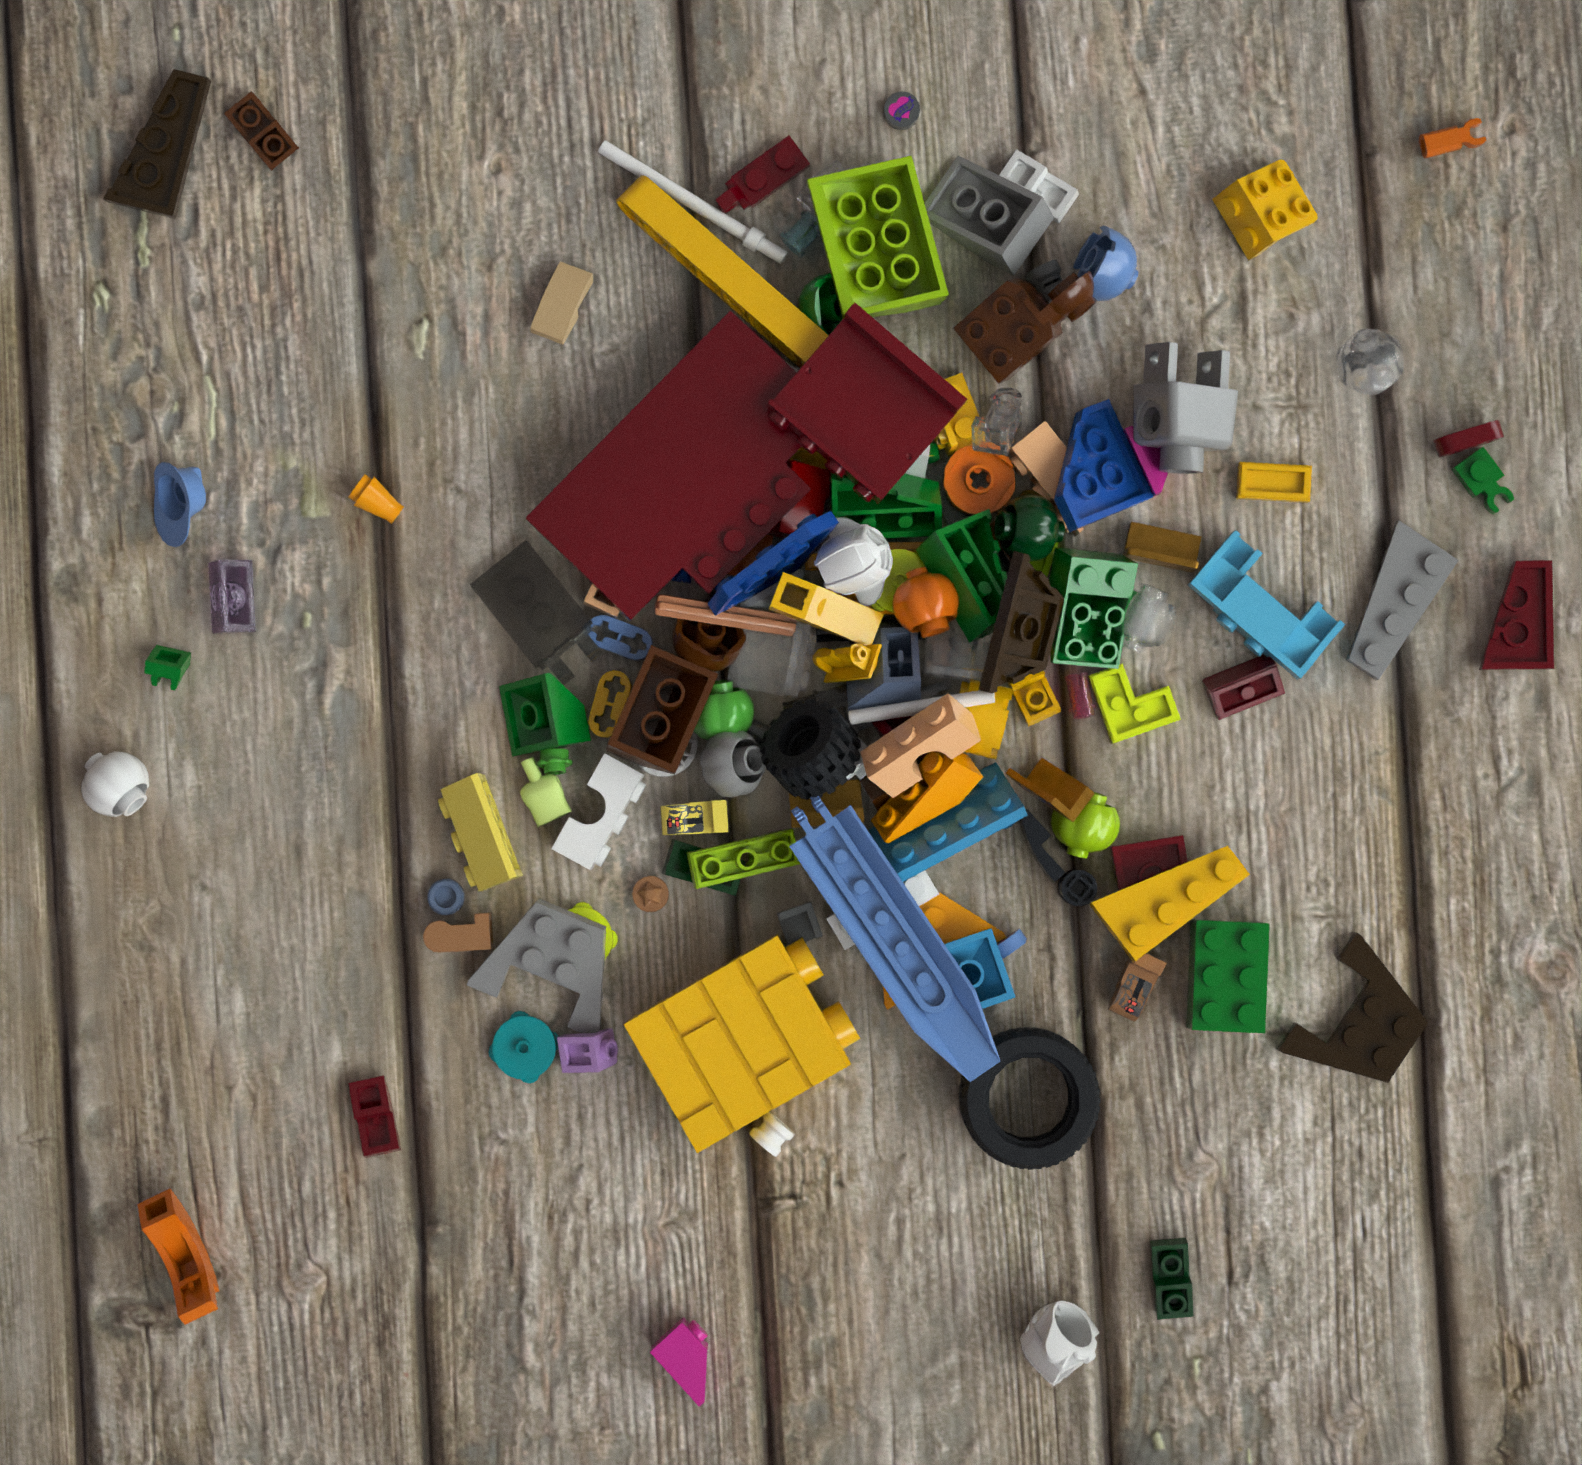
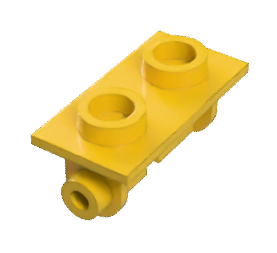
[812,643,882,683]

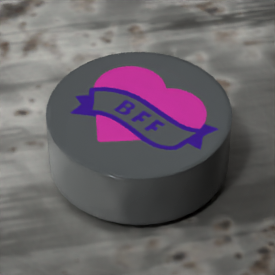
[884,91,920,130]

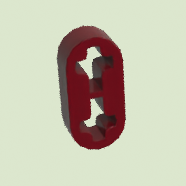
[1433,420,1504,458]

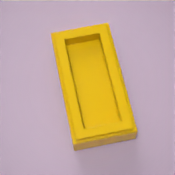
[1236,462,1312,503]

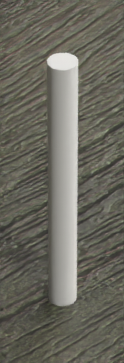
[848,690,995,725]

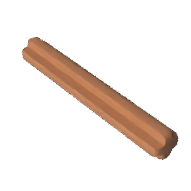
[654,594,797,636]

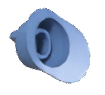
[154,462,206,547]

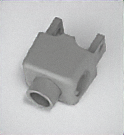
[1133,342,1238,474]

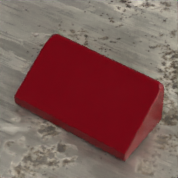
[1202,654,1285,720]

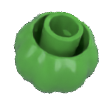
[693,680,754,740]

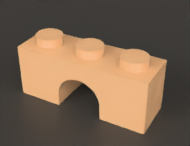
[860,693,981,798]

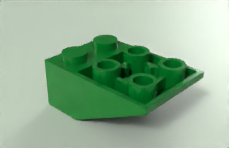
[1049,547,1138,669]

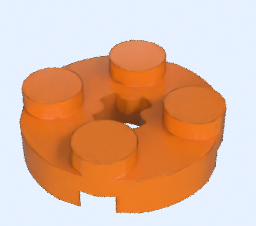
[943,444,1015,516]

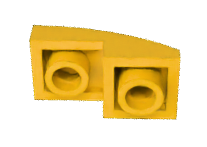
[1007,671,1061,727]

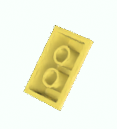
[438,773,523,892]

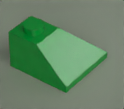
[499,673,591,757]

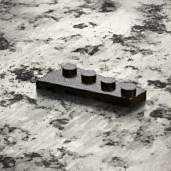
[103,69,211,219]

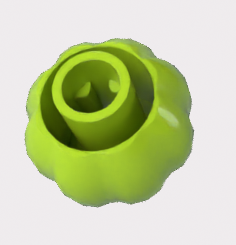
[1051,792,1120,859]

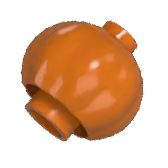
[892,567,959,638]

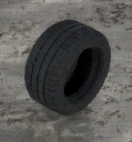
[958,1027,1101,1170]

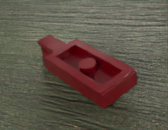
[715,135,810,214]

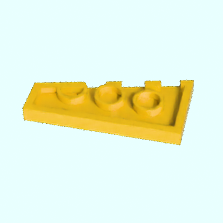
[1089,845,1250,963]

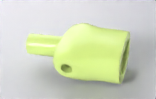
[520,757,572,827]

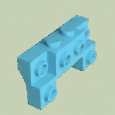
[1188,530,1346,680]

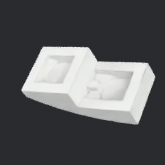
[999,149,1079,224]

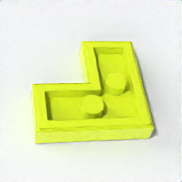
[1087,664,1181,744]

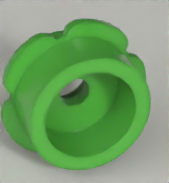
[537,748,573,775]

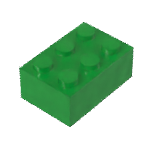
[1186,919,1270,1034]

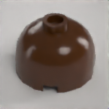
[672,619,746,672]

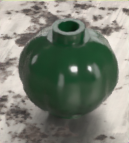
[994,494,1065,562]

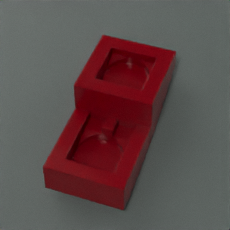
[348,1075,401,1158]

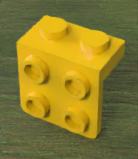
[1212,160,1318,261]

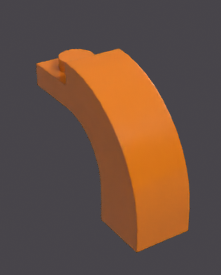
[137,1189,220,1325]

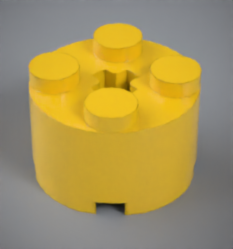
[959,679,1013,759]

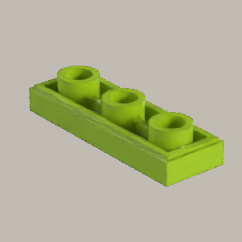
[687,828,800,889]

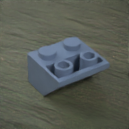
[847,627,921,712]

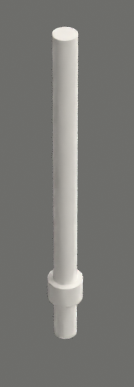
[598,140,788,264]

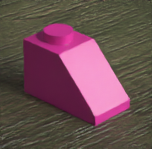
[650,1317,708,1407]

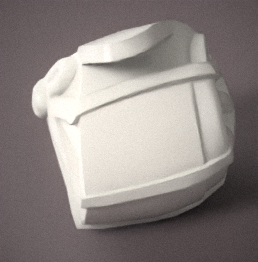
[814,517,893,606]
[1020,1301,1099,1386]

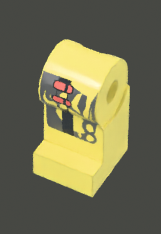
[660,800,729,835]

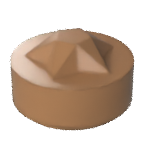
[632,876,669,912]

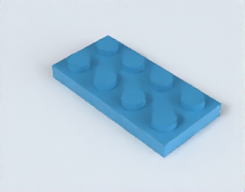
[869,762,1028,882]

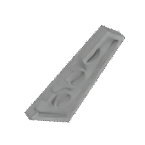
[1346,520,1459,680]

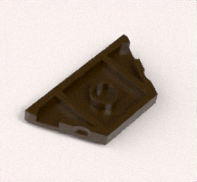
[978,551,1064,694]

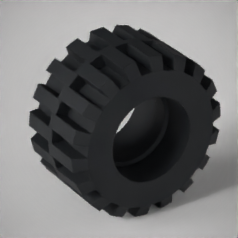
[760,699,861,800]

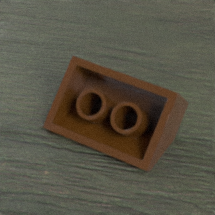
[607,645,718,775]

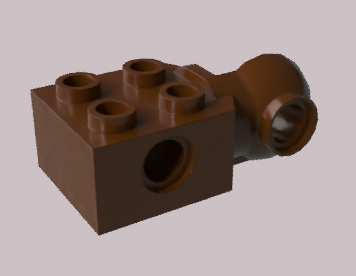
[953,271,1097,384]

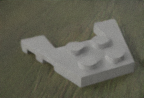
[467,898,606,1033]

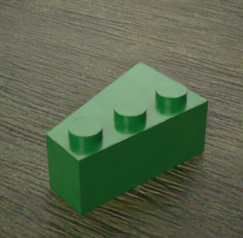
[830,472,942,538]
[916,509,1007,643]

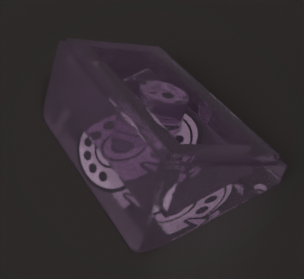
[209,560,256,634]

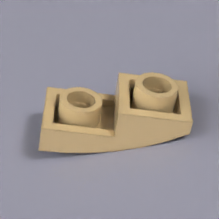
[530,261,593,345]

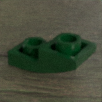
[1150,1237,1194,1320]

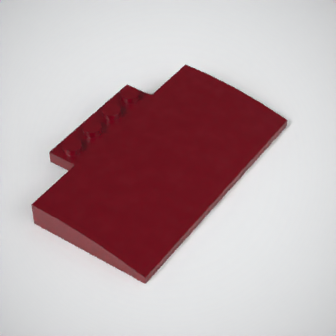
[525,311,811,621]

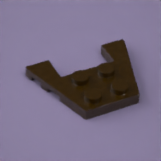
[1276,932,1428,1083]

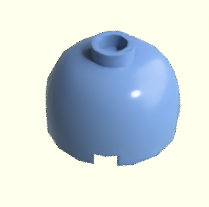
[1073,225,1138,301]

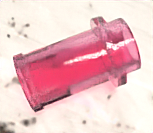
[1065,672,1097,720]

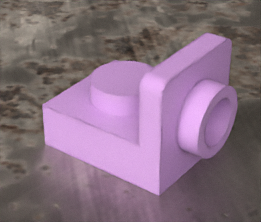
[557,1028,618,1073]

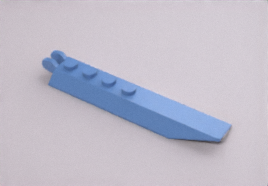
[789,796,1001,1082]

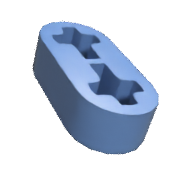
[586,615,653,661]

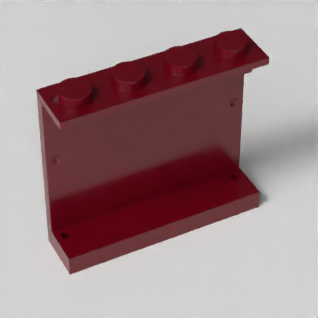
[767,302,967,504]

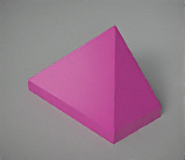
[1124,425,1168,497]

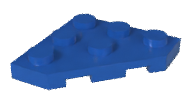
[1054,399,1154,533]
[707,511,839,616]

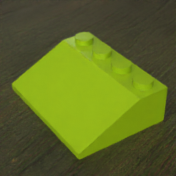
[807,155,949,319]

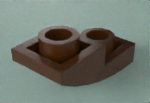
[224,91,299,171]

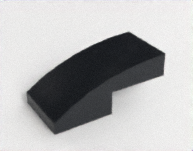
[1020,809,1065,882]

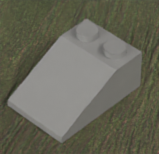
[925,156,1054,276]

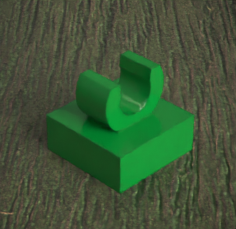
[144,645,191,691]

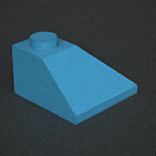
[945,928,1015,1009]

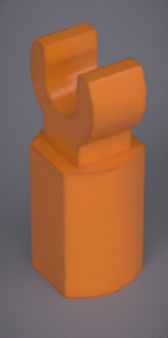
[1419,118,1487,158]

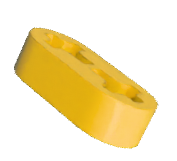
[588,670,632,738]

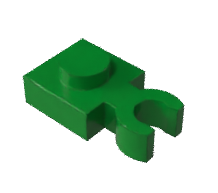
[1451,447,1515,514]

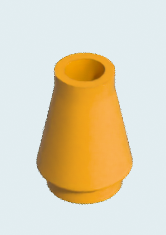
[348,474,404,524]

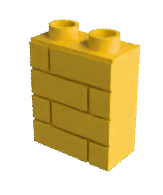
[623,934,860,1153]

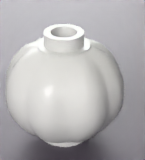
[81,751,149,817]

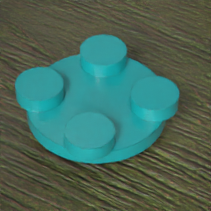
[488,1011,559,1083]

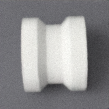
[749,1112,795,1157]

